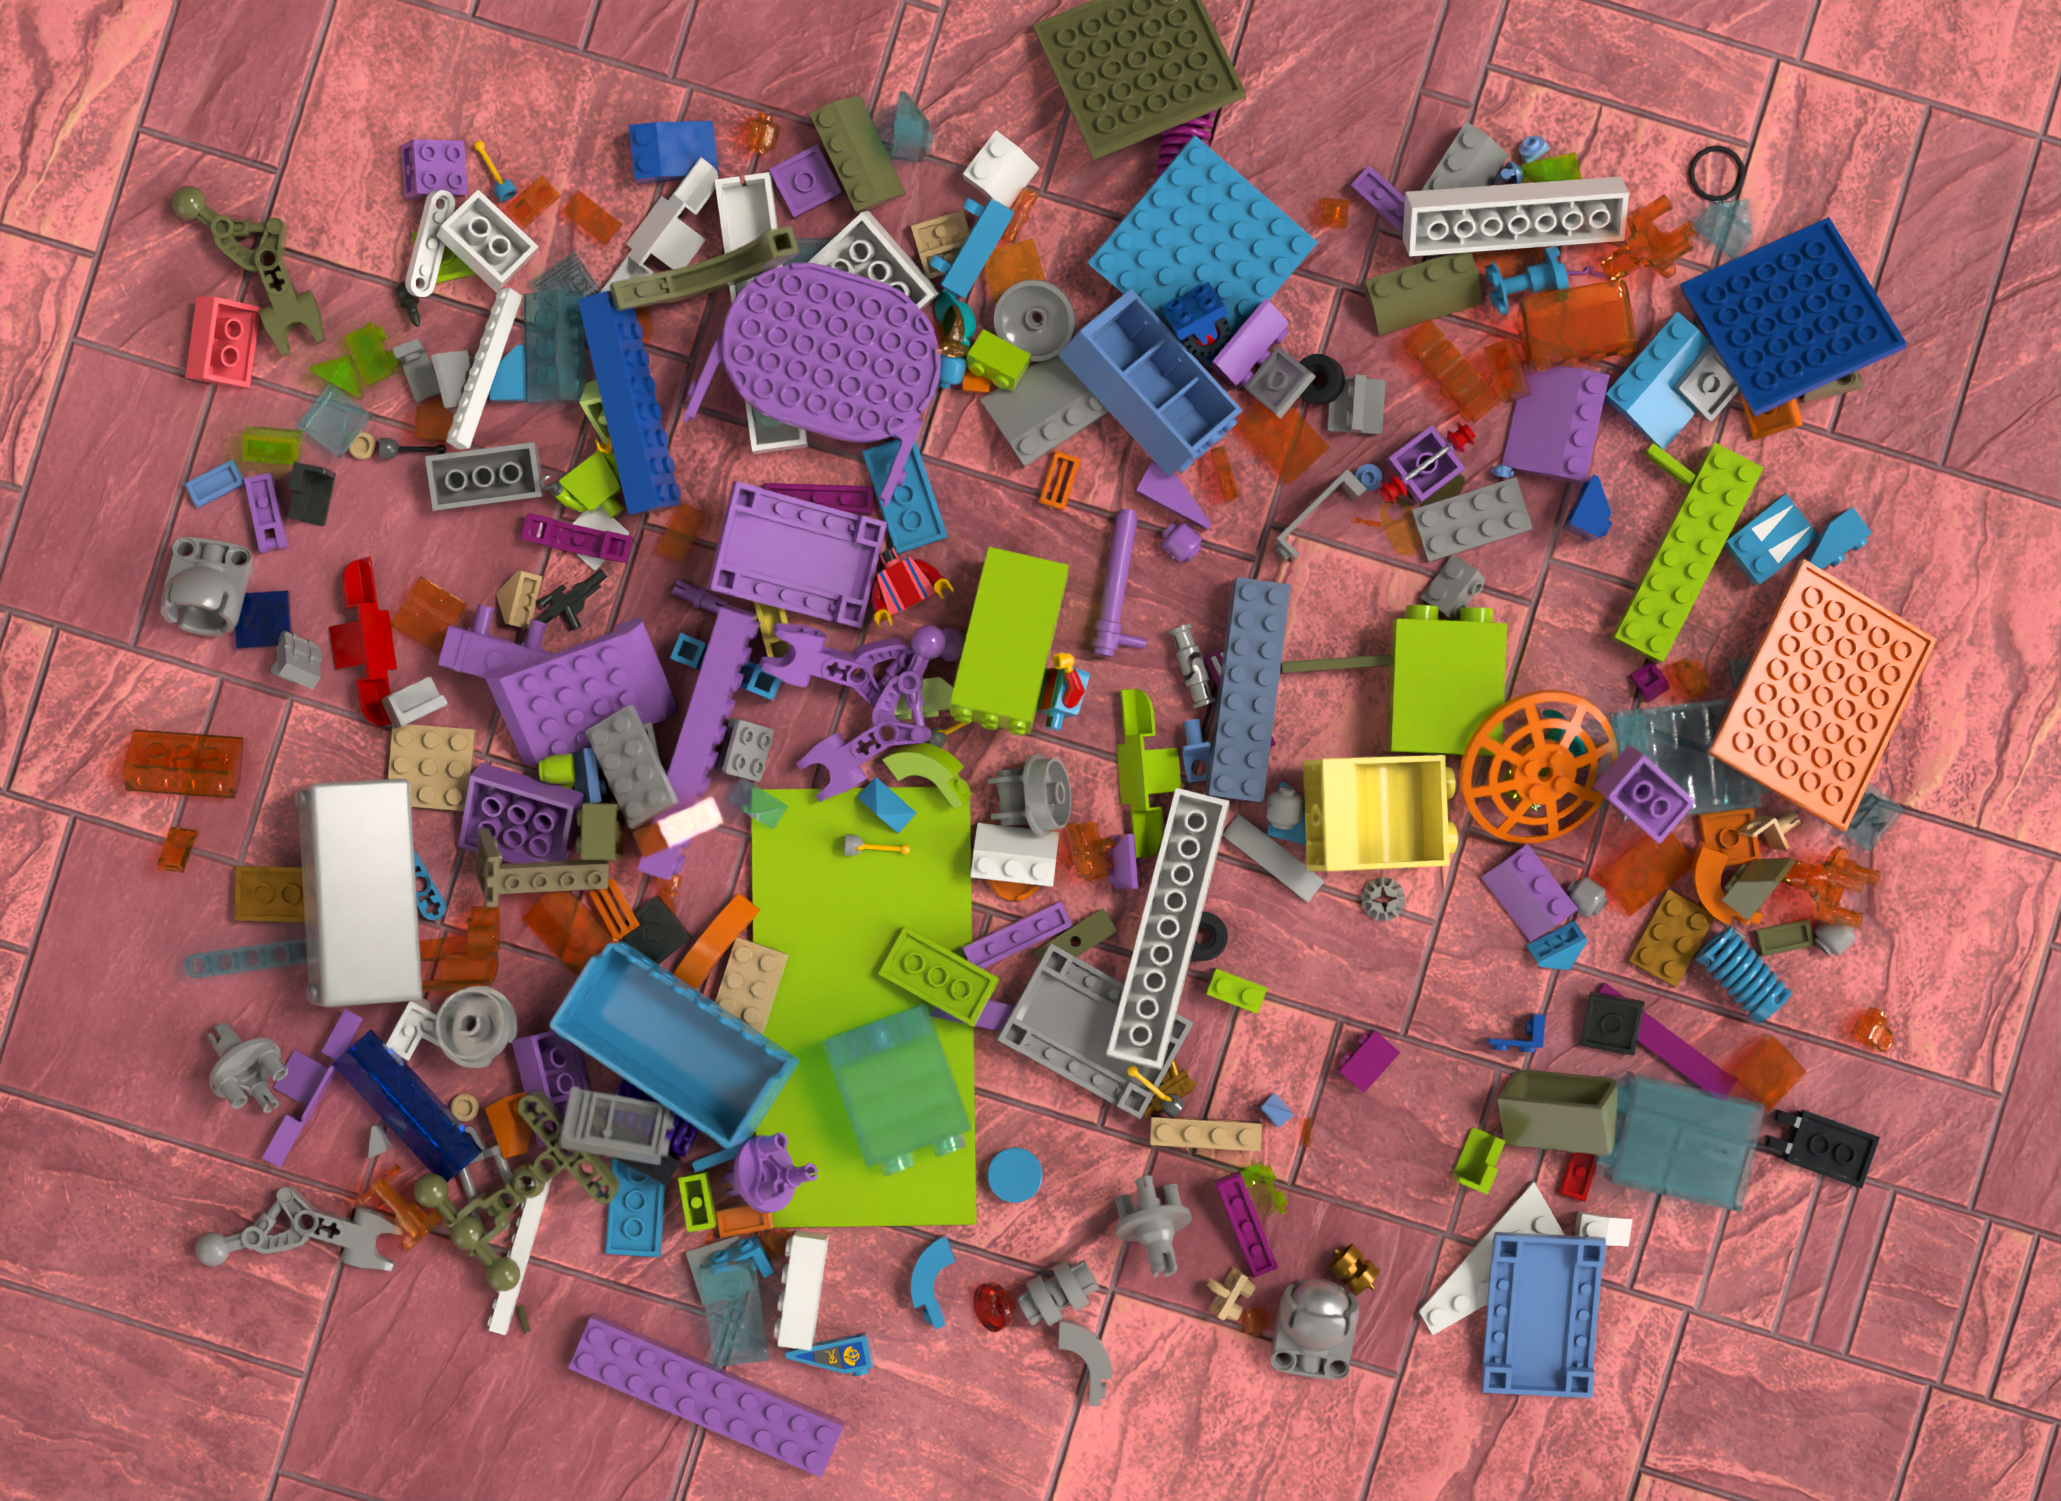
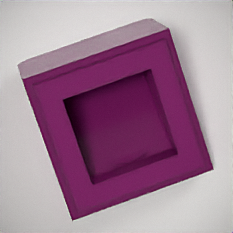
[1629,661,1670,703]

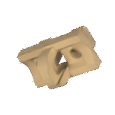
[1206,1266,1256,1321]

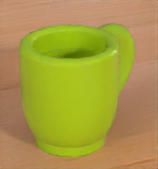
[539,753,575,789]

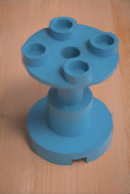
[1485,246,1569,316]

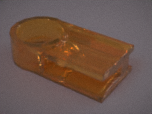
[1210,446,1240,502]

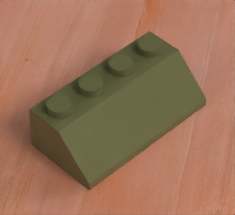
[809,95,906,216]
[1362,252,1483,336]

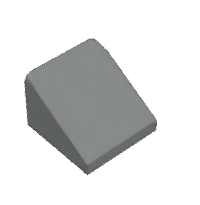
[368,1124,391,1159]

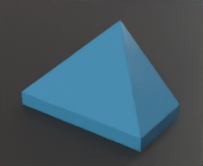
[858,777,916,833]
[1526,920,1588,970]

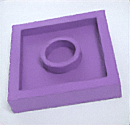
[769,144,843,219]

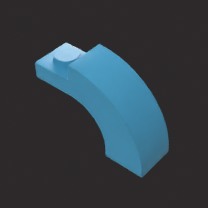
[911,1234,956,1330]

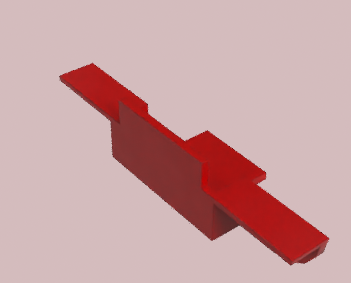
[329,556,397,727]

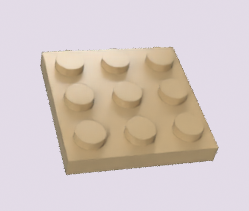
[388,724,476,811]

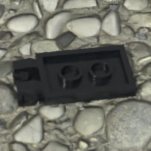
[1764,1109,1880,1189]

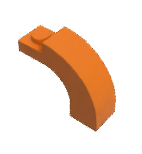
[1691,841,1763,925]

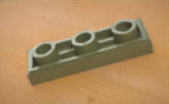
[1034,908,1117,961]

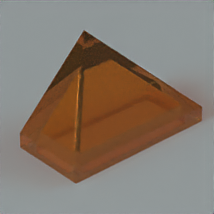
[157,827,198,873]

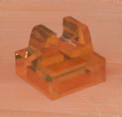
[1319,197,1350,229]
[758,1228,791,1259]

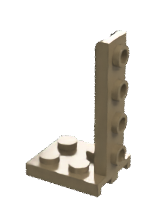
[477,828,609,907]

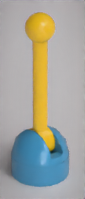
[474,140,518,202]

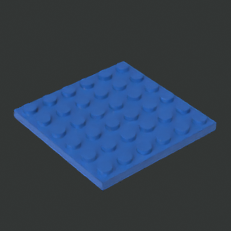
[1680,217,1906,416]

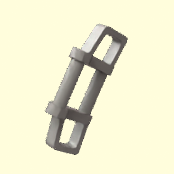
[444,1126,513,1235]

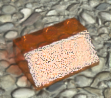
[1596,831,1692,916]
[522,890,619,978]

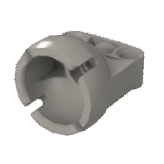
[160,537,254,636]

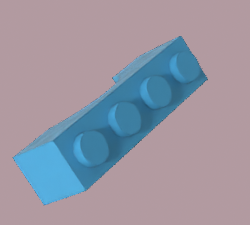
[670,633,783,701]

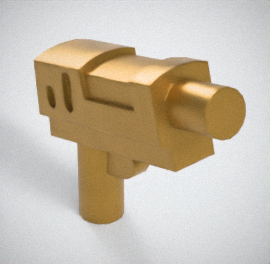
[1144,1057,1197,1118]

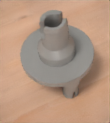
[208,1023,289,1113]
[1115,1176,1192,1277]

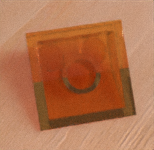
[1729,1034,1807,1111]

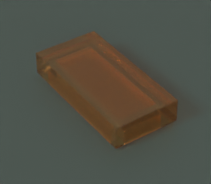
[562,191,622,246]
[657,502,706,563]

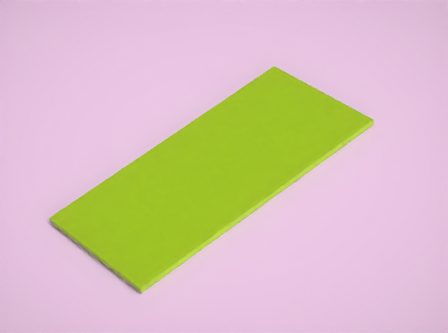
[751,786,977,1228]

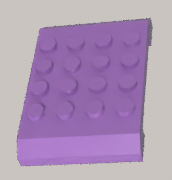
[707,481,887,628]
[484,616,678,765]

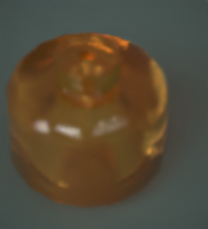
[1240,1307,1269,1337]

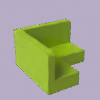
[1451,1127,1506,1195]

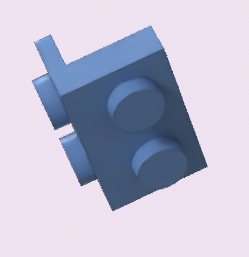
[571,748,608,804]

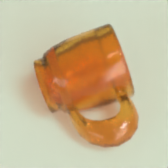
[1850,1007,1894,1053]

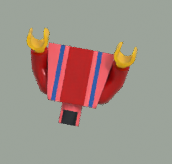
[871,548,954,629]

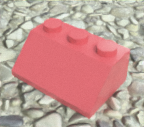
[185,297,261,388]

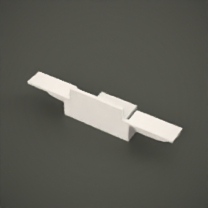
[600,157,718,293]

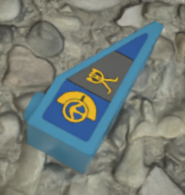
[785,1332,874,1376]

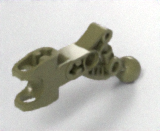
[171,186,326,357]

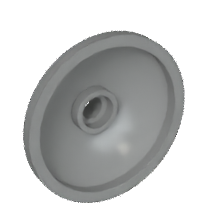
[994,279,1076,361]

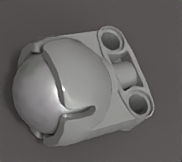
[1271,1279,1360,1379]

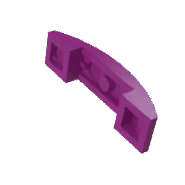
[521,513,633,564]

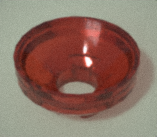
[973,1282,1015,1332]

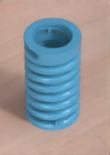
[1694,926,1793,1024]

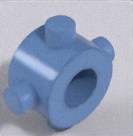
[1491,464,1514,479]

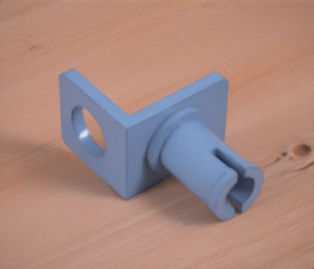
[1182,719,1211,783]

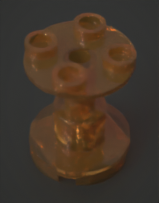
[356,1164,443,1253]

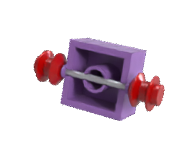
[1378,423,1476,504]

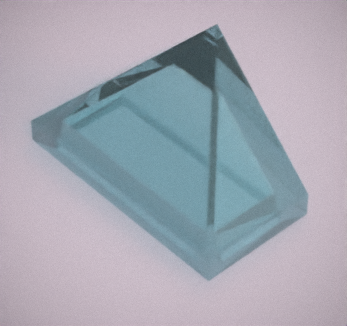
[728,777,788,829]

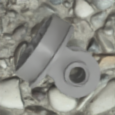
[988,754,1071,836]
[436,986,519,1069]

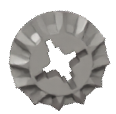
[1361,877,1405,921]

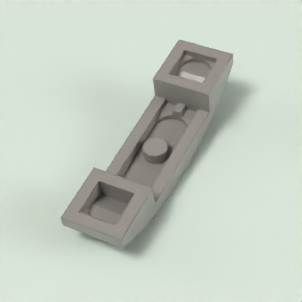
[1222,814,1325,903]

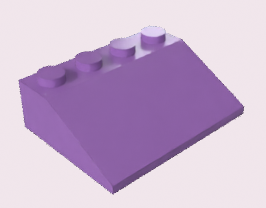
[1502,360,1610,485]
[458,763,585,864]

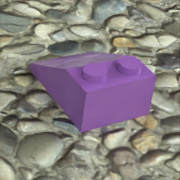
[1593,745,1696,844]

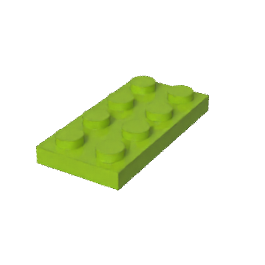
[878,926,1000,1027]

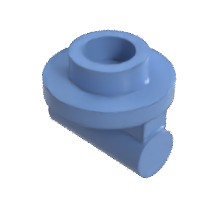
[1493,161,1523,185]
[1353,464,1382,491]

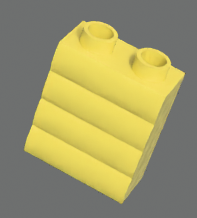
[1303,755,1458,871]

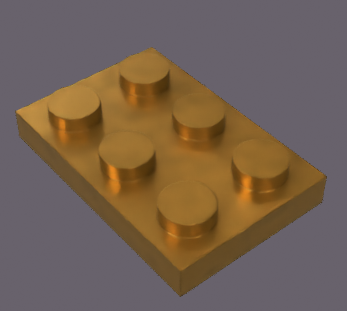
[234,866,305,922]
[1627,889,1715,987]

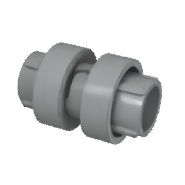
[1017,1260,1100,1326]

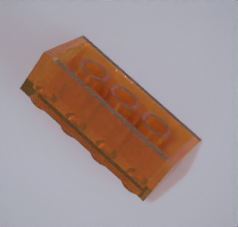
[122,729,244,799]

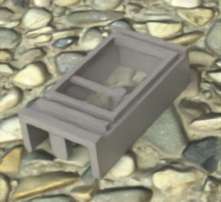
[561,1086,675,1165]

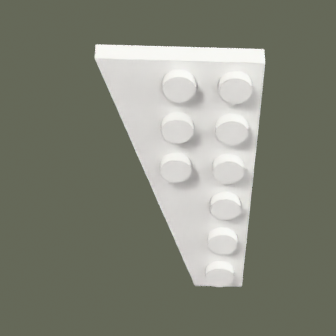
[1418,1181,1565,1335]

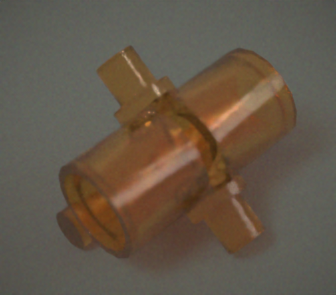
[1065,822,1115,882]

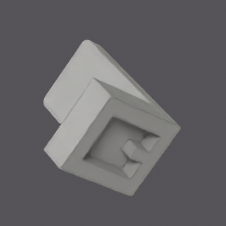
[392,339,441,402]

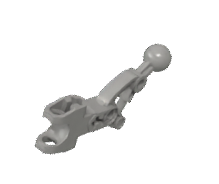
[195,1185,407,1271]

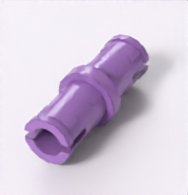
[672,579,729,615]

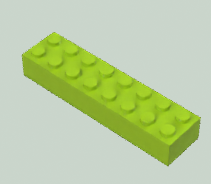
[1610,443,1764,664]

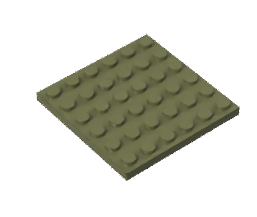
[1033,0,1246,160]

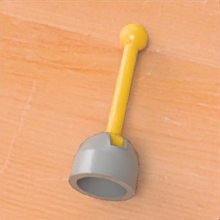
[844,834,910,856]

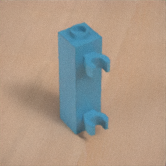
[929,197,1015,299]

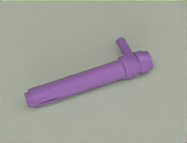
[1090,508,1147,657]

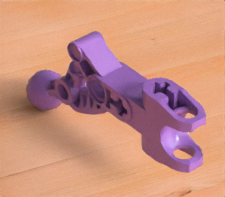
[759,623,966,708]
[796,625,946,802]

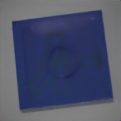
[235,590,292,649]

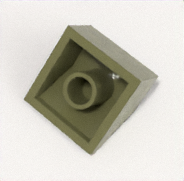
[1722,858,1796,920]

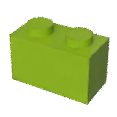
[966,329,1031,392]
[1205,968,1268,1014]
[678,1170,717,1232]

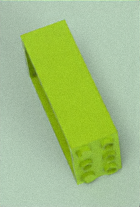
[950,546,1069,736]

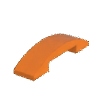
[673,893,760,990]

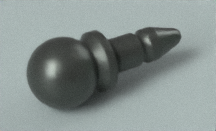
[395,281,420,327]

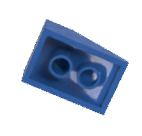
[629,121,719,185]

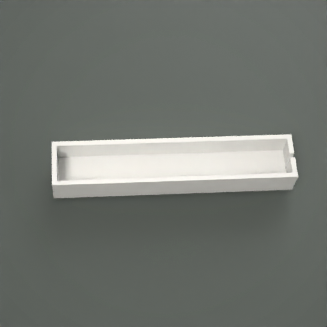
[715,172,808,454]

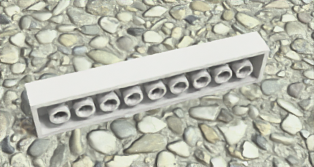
[1107,788,1230,1070]

